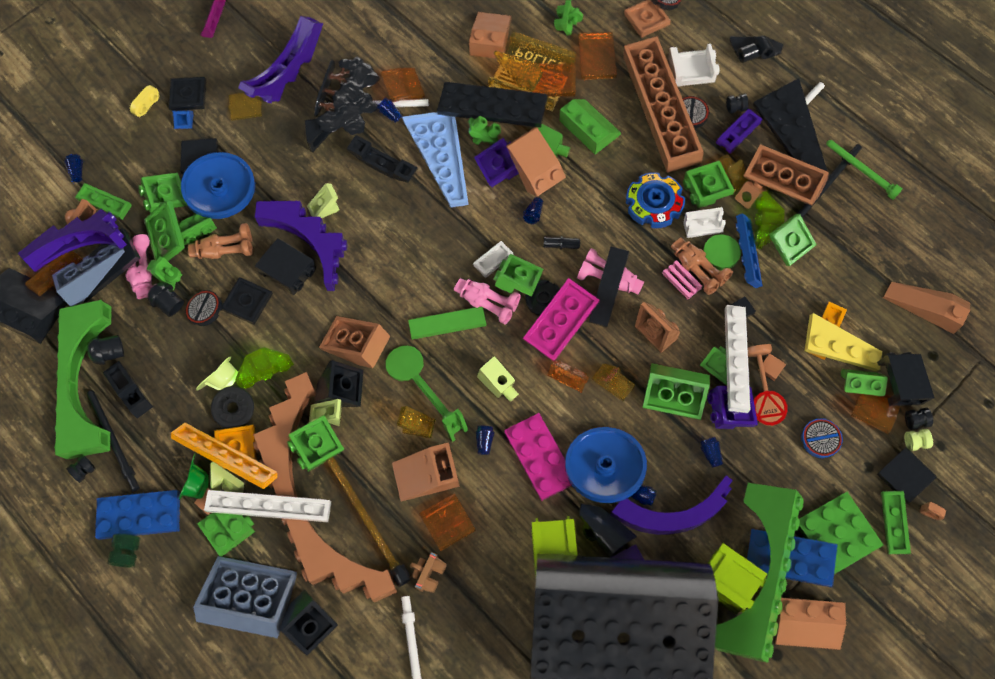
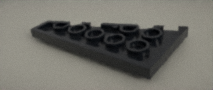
[753,78,829,176]

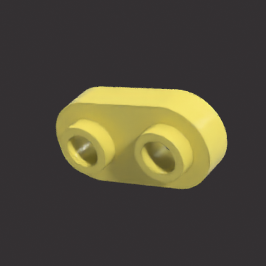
[130,85,159,117]

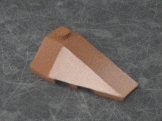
[883,282,970,334]

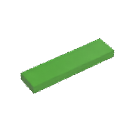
[408,307,486,340]

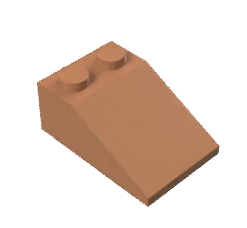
[469,12,511,59]
[506,127,566,196]
[635,302,680,353]
[319,316,390,368]

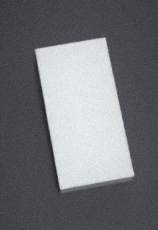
[473,241,513,278]

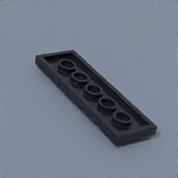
[437,82,548,128]

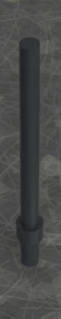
[797,144,862,218]
[87,390,140,492]

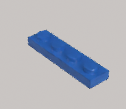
[736,213,763,288]

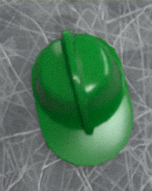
[179,453,209,500]

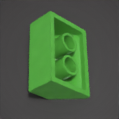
[559,99,621,155]
[643,363,710,420]

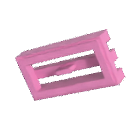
[662,260,702,299]

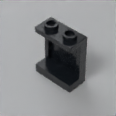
[255,238,316,295]
[877,352,935,406]

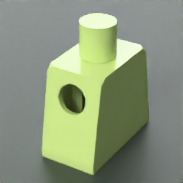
[477,356,519,402]

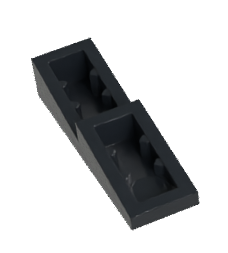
[589,246,629,328]

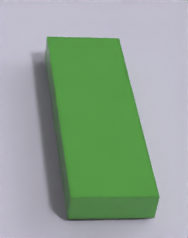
[75,183,132,220]
[881,491,911,554]

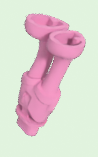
[126,234,153,299]
[577,248,644,295]
[454,278,521,324]

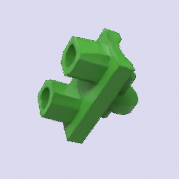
[554,0,583,35]
[468,116,501,145]
[147,256,182,290]

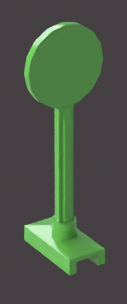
[386,345,468,442]

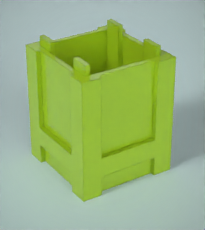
[531,516,578,579]
[707,543,767,615]

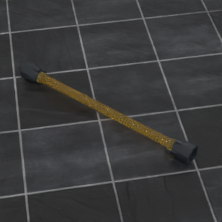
[327,457,412,587]

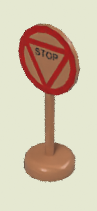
[748,344,787,426]

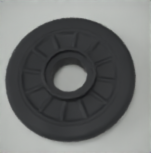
[211,386,254,428]

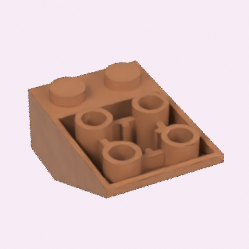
[392,442,460,502]

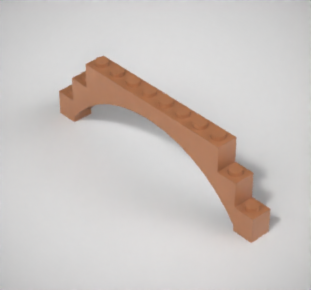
[253,372,397,603]

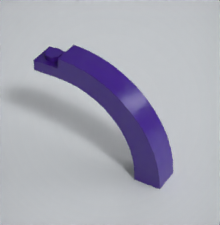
[611,476,733,535]

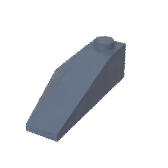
[52,245,125,307]

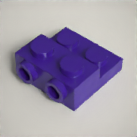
[474,138,519,187]
[707,386,758,429]

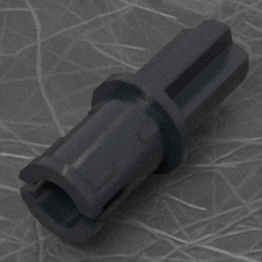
[543,235,580,250]

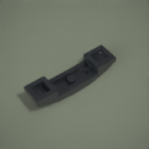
[347,135,418,183]

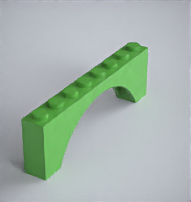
[54,300,111,459]
[715,483,803,663]

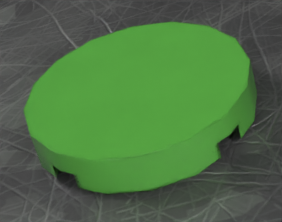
[703,234,741,270]

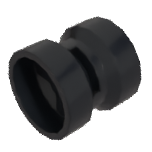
[726,93,749,114]
[905,408,933,430]
[66,455,96,483]

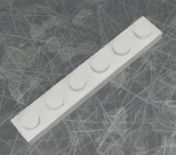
[725,305,750,413]
[204,490,331,522]

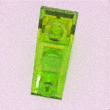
[755,191,785,249]
[235,347,294,389]

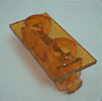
[547,360,590,393]

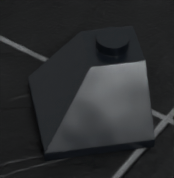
[315,360,363,407]
[280,590,338,656]

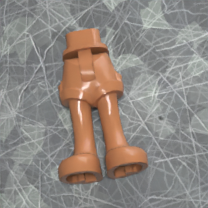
[188,223,253,259]
[671,238,733,295]

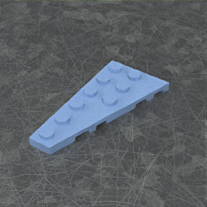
[402,112,468,207]

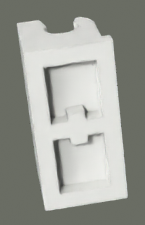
[683,207,725,238]

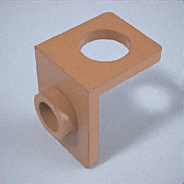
[735,180,768,209]

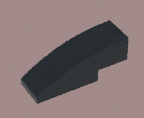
[103,361,153,419]

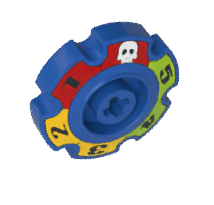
[626,173,685,228]

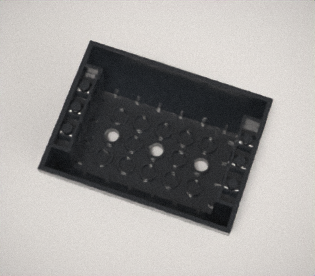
[530,553,718,679]

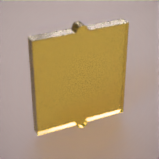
[228,93,263,121]

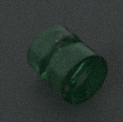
[107,534,141,568]

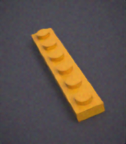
[171,423,277,489]

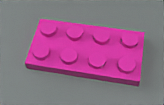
[523,278,599,362]
[504,413,572,501]

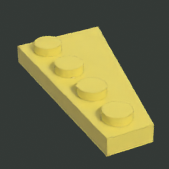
[804,313,882,371]

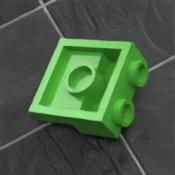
[683,161,735,209]
[138,173,187,214]
[493,254,544,296]
[287,415,344,472]
[197,513,255,557]

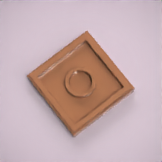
[624,0,671,38]

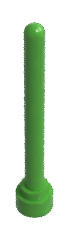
[826,140,903,200]

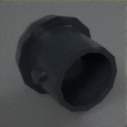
[147,282,184,317]
[87,335,125,365]

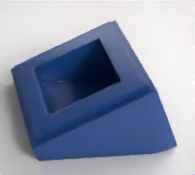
[173,111,193,129]

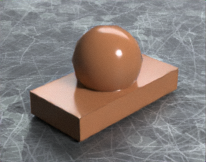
[65,199,97,224]

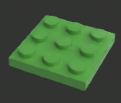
[799,492,883,574]

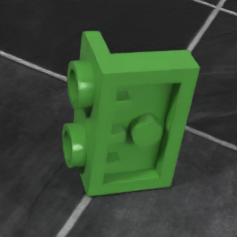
[178,214,217,246]
[700,346,727,385]
[841,369,888,396]

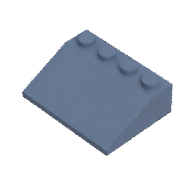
[193,556,297,638]

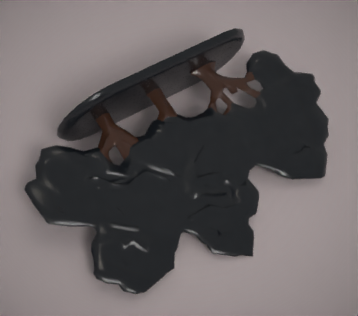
[314,57,380,135]

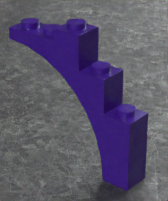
[238,16,323,103]
[255,201,348,291]
[18,209,127,272]

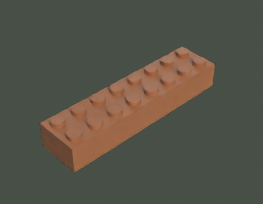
[624,36,703,173]

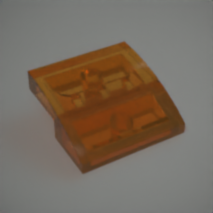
[381,68,425,103]
[851,394,900,434]
[419,493,476,551]

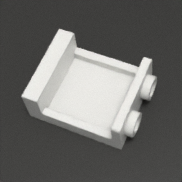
[668,44,719,86]

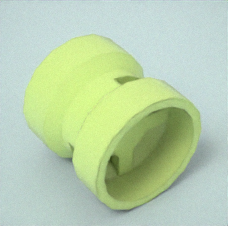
[904,428,933,451]

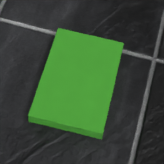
[144,200,185,261]

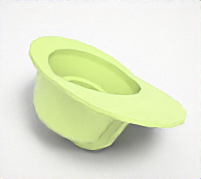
[196,357,240,391]

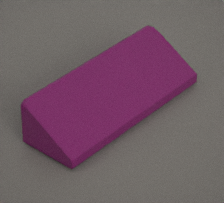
[201,0,226,38]

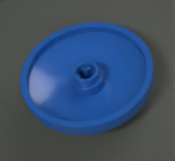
[181,152,255,219]
[565,427,647,503]

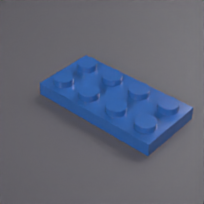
[95,490,180,540]
[747,529,838,588]

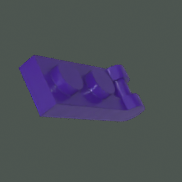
[716,109,762,154]

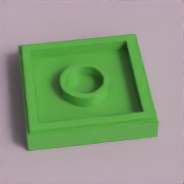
[769,214,817,266]

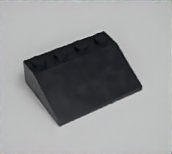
[0,268,68,344]

